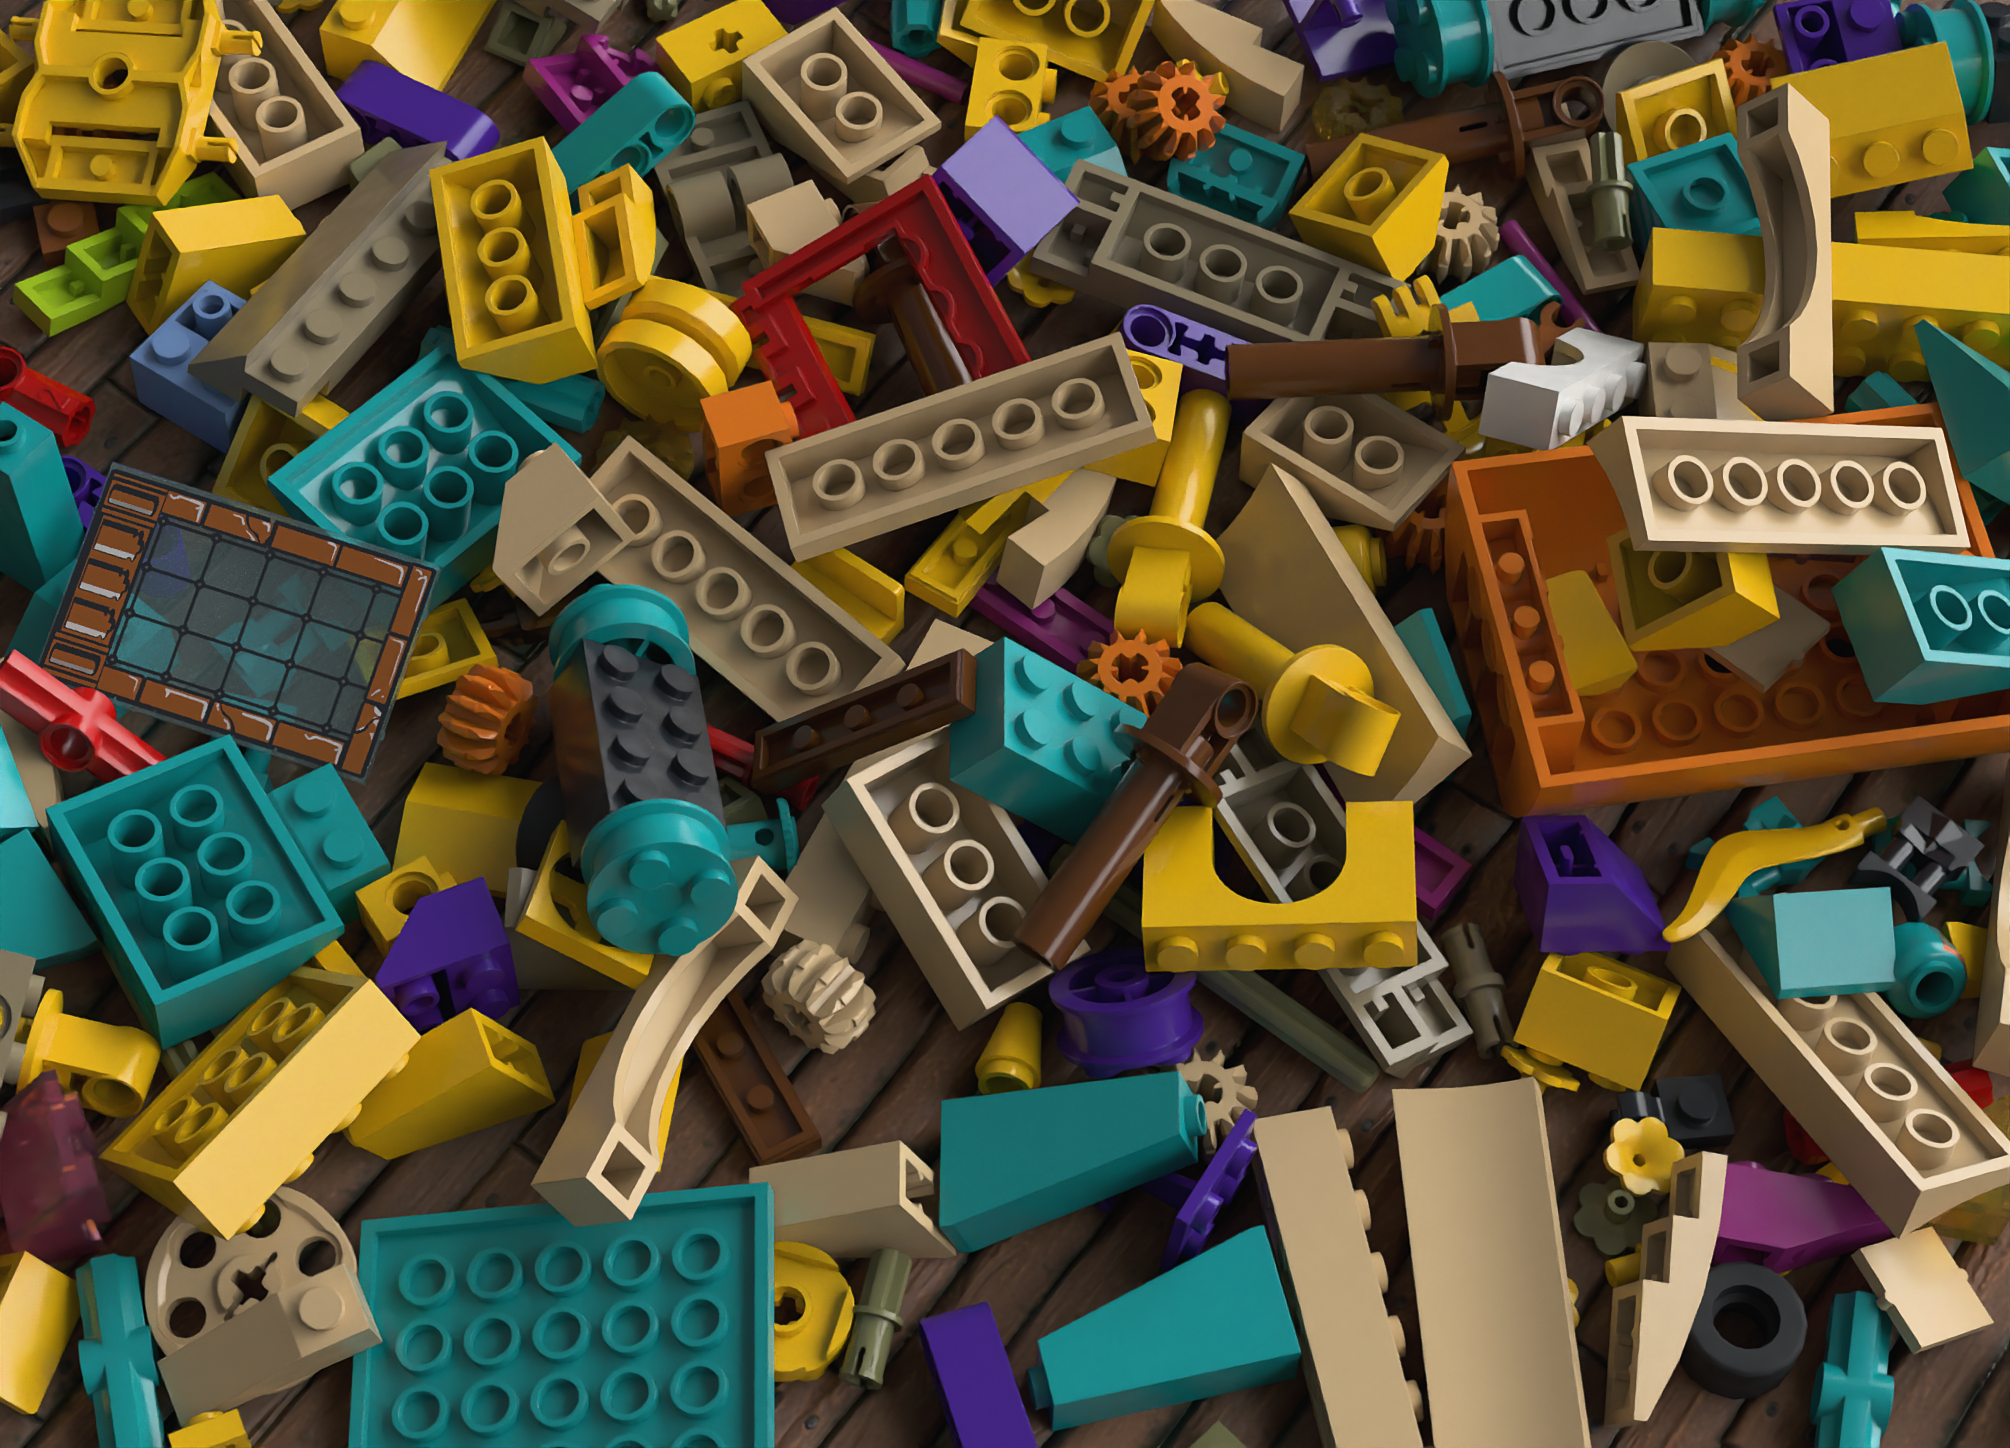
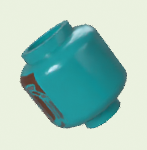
[1880,922,1968,1019]

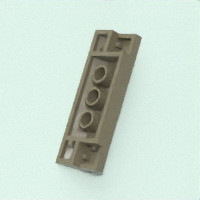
[187,141,453,418]
[1029,158,1411,344]
[1212,714,1474,1079]

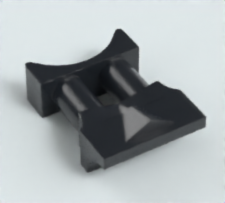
[1847,795,1985,923]

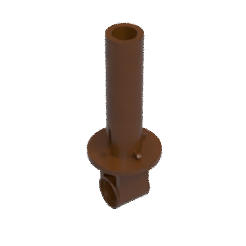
[1303,71,1606,187]
[842,200,973,397]
[1224,303,1546,421]
[1010,662,1258,973]

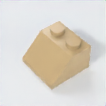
[492,442,636,617]

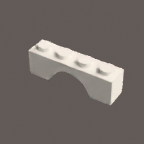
[1478,327,1647,451]

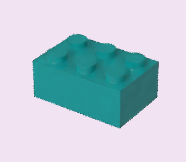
[949,636,1147,845]

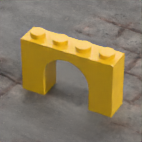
[1142,801,1418,973]

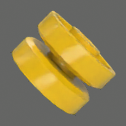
[596,279,753,433]

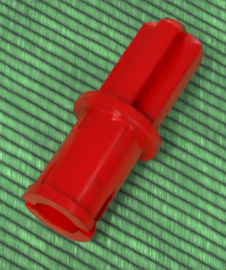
[707,726,820,811]

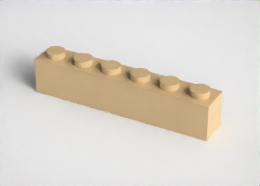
[768,619,994,964]
[1249,1106,1434,1448]

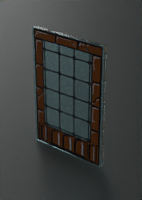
[37,462,442,786]

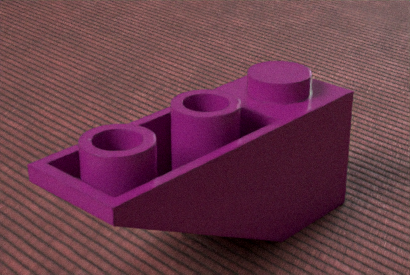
[1710,1161,1896,1274]

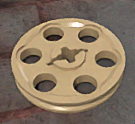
[145,1186,359,1395]

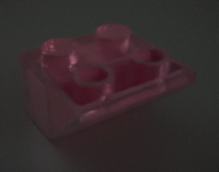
[0,1070,112,1264]

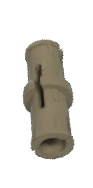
[1440,923,1519,1059]

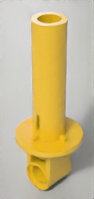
[1107,389,1232,648]
[1183,602,1401,776]
[0,989,161,1118]

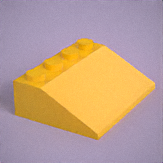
[98,966,422,1240]

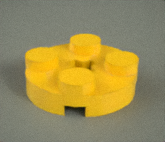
[774,1241,854,1382]

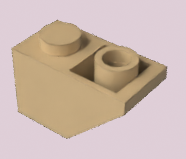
[747,179,870,306]

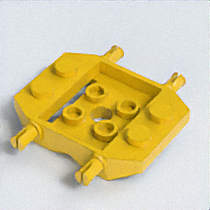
[0,0,262,207]

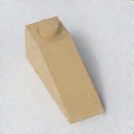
[157,1263,383,1428]

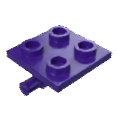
[1282,0,1399,82]
[1092,1108,1258,1272]

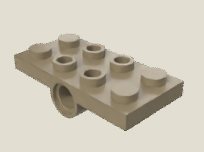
[650,100,807,298]

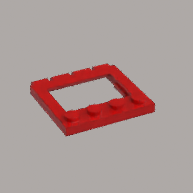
[728,173,1032,441]

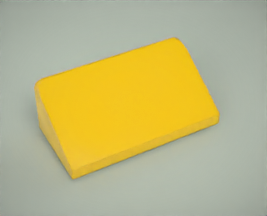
[1544,570,1638,696]

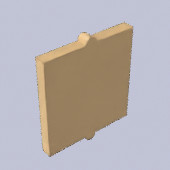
[1699,584,1831,693]
[1851,1226,1994,1354]

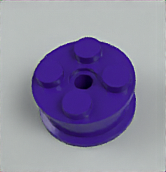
[1048,947,1204,1078]

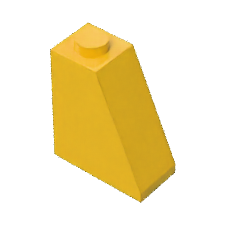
[126,194,307,337]
[342,1008,556,1160]

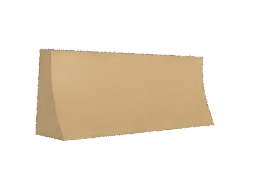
[764,331,1158,563]
[1586,416,1971,555]
[590,435,908,723]
[1216,463,1472,805]
[1664,892,2010,1240]
[1392,1077,1591,1448]

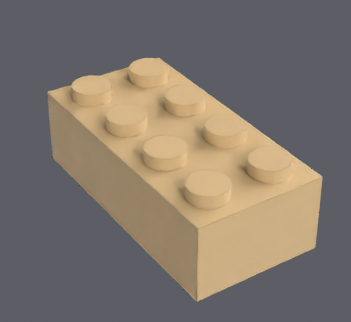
[821,725,1091,1031]

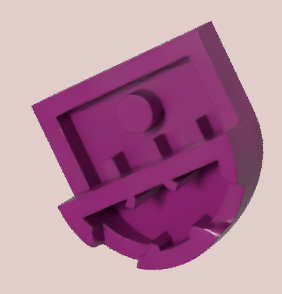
[522,34,666,135]

